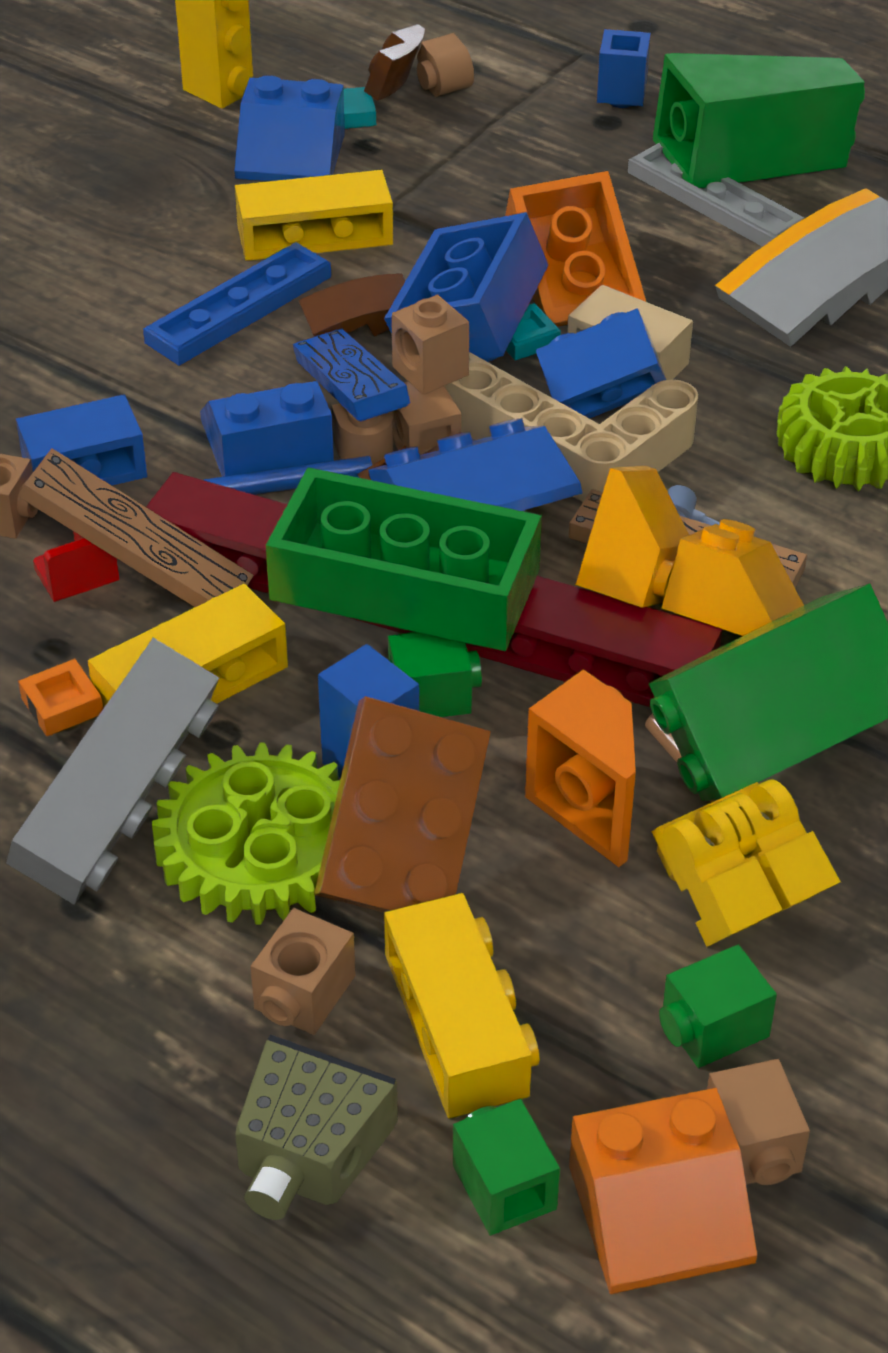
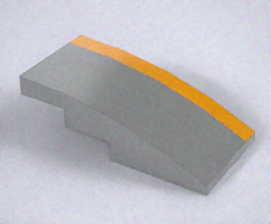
[715,188,888,347]

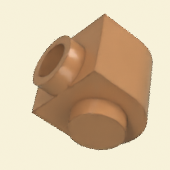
[417,33,474,97]
[331,404,393,465]

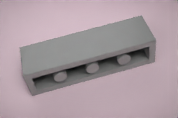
[6,638,219,905]

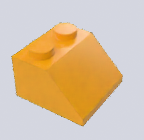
[575,466,689,608]
[661,519,804,636]

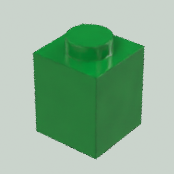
[388,632,482,717]
[659,944,777,1069]
[453,1098,560,1236]

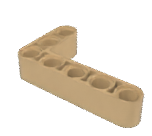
[445,352,698,502]

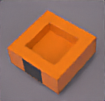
[18,659,103,737]

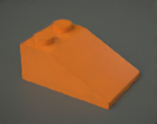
[505,171,646,327]

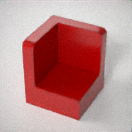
[33,531,120,602]

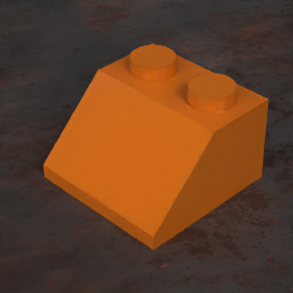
[525,669,636,867]
[569,1088,757,1294]

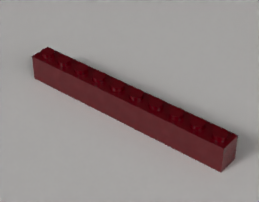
[146,472,722,708]

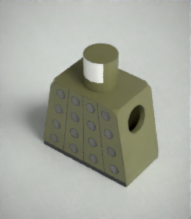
[235,1034,398,1220]

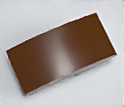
[364,24,425,101]
[299,273,406,337]

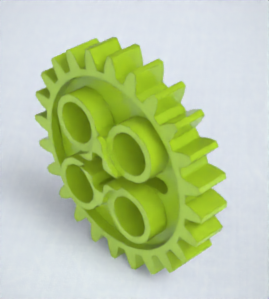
[152,742,341,925]

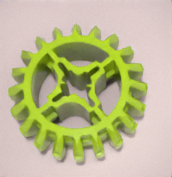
[776,366,888,491]

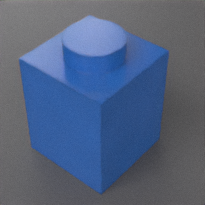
[597,29,651,108]

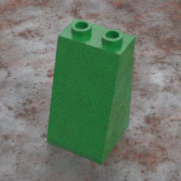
[652,53,865,188]
[648,583,888,801]

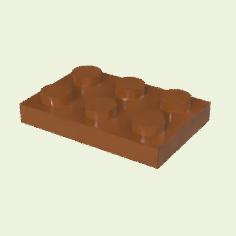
[314,696,491,913]

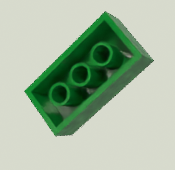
[266,467,542,651]

